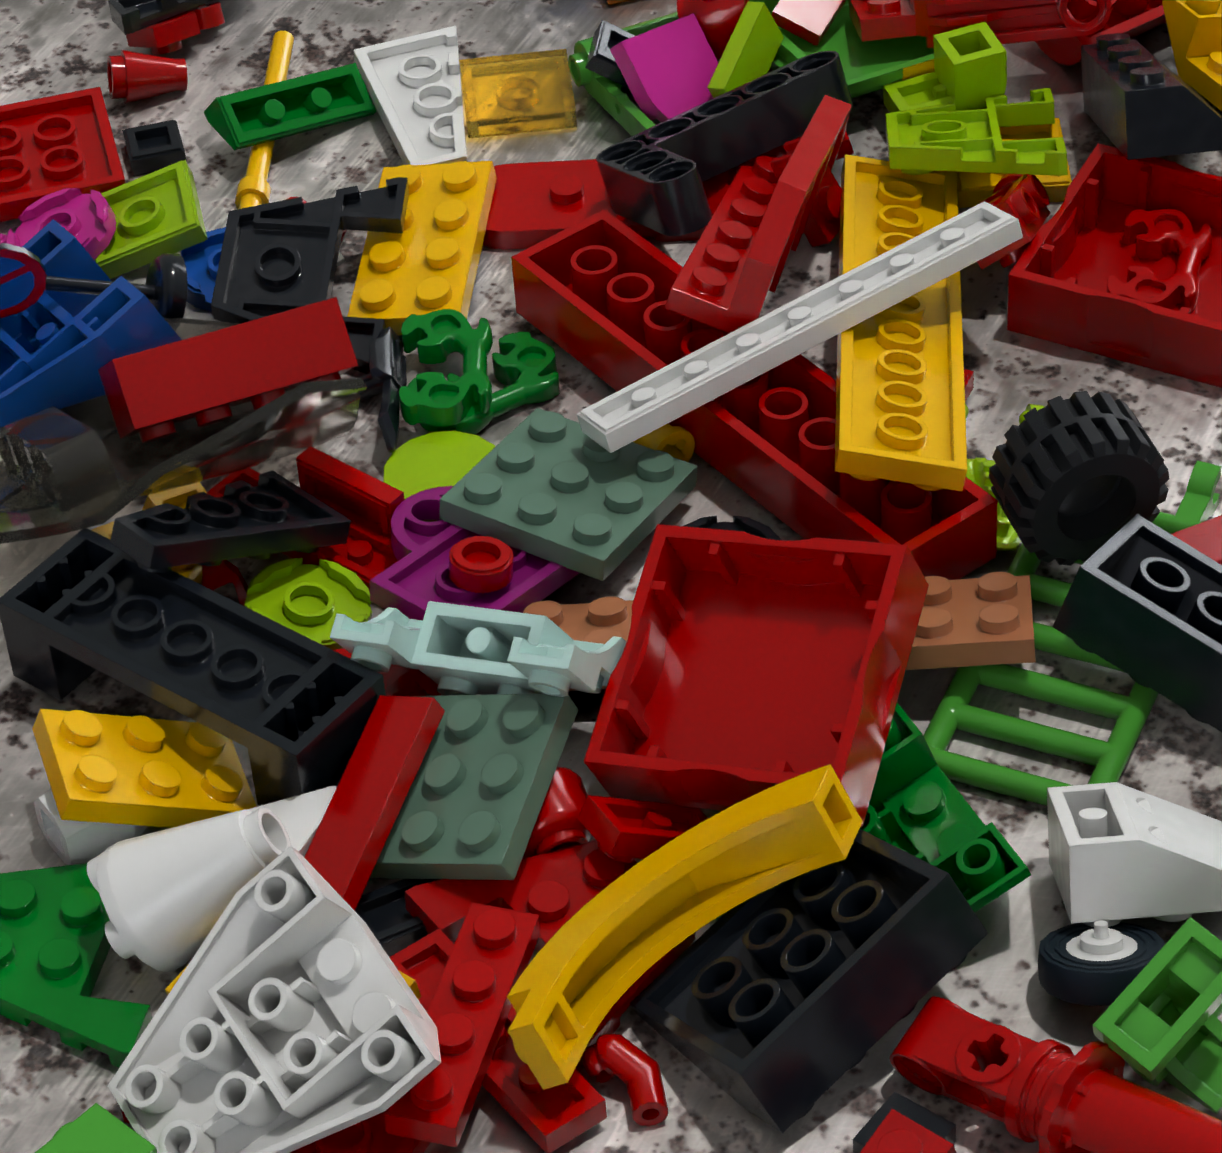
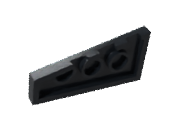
[110,470,351,573]

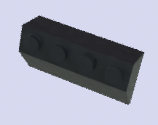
[1081,33,1222,160]
[1053,514,1222,732]

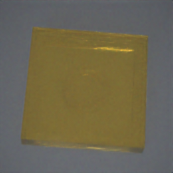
[459,49,577,138]

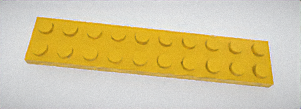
[834,154,967,491]

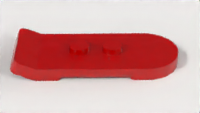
[483,159,736,250]

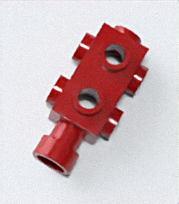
[977,174,1050,270]

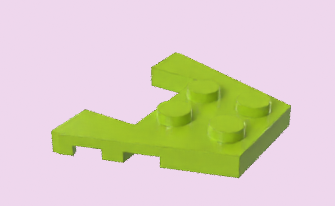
[885,88,1068,176]

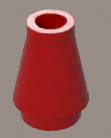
[107,50,188,104]

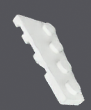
[353,26,467,165]

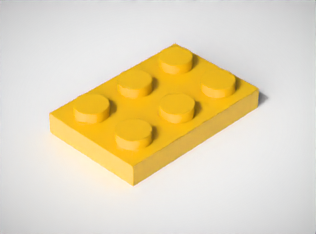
[32,708,257,828]

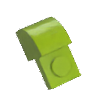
[883,22,1007,113]

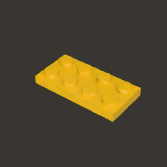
[347,161,497,336]

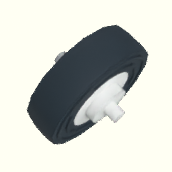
[1038,920,1165,1006]

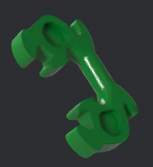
[399,309,493,427]
[407,332,560,435]

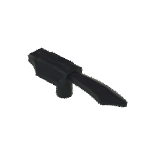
[350,326,407,453]

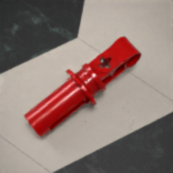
[889,996,1222,1153]

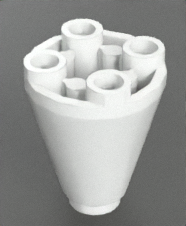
[86,807,291,972]

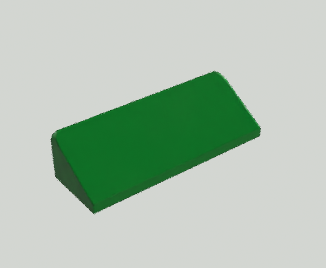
[204,63,377,151]

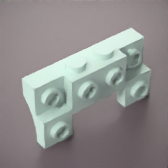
[330,601,627,697]

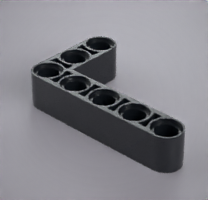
[596,51,854,236]

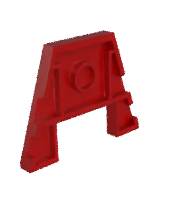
[405,840,696,1072]

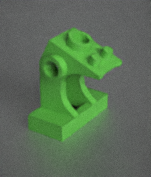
[1092,917,1222,1114]

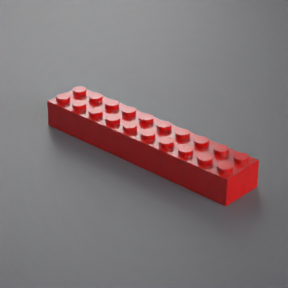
[511,209,998,580]

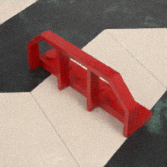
[665,95,852,333]

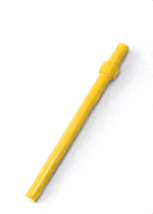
[235,31,294,209]

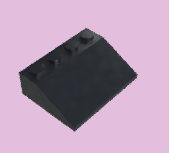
[629,829,988,1133]

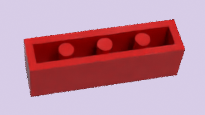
[98,297,358,443]

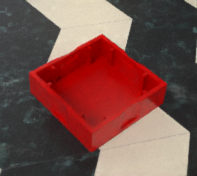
[1007,143,1222,388]
[584,524,929,828]

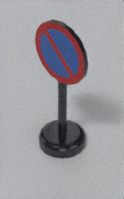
[0,243,188,333]

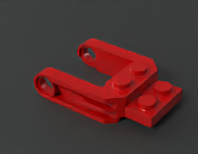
[848,0,1112,49]

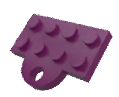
[370,486,579,620]

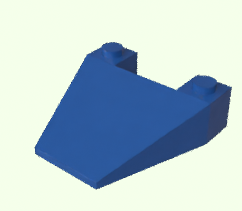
[0,219,182,428]

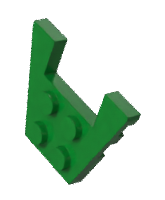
[0,863,152,1068]

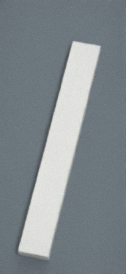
[577,201,1023,453]

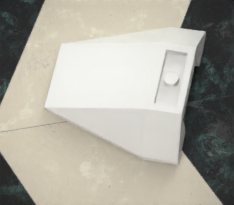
[108,846,441,1153]

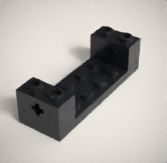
[0,527,386,806]

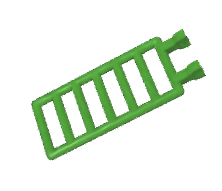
[923,461,1222,806]

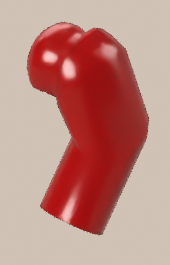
[583,1034,668,1126]

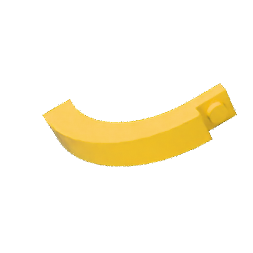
[507,764,863,1090]

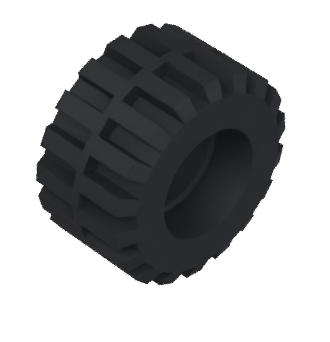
[989,391,1169,566]

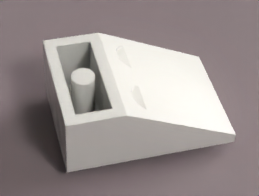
[1047,782,1222,927]

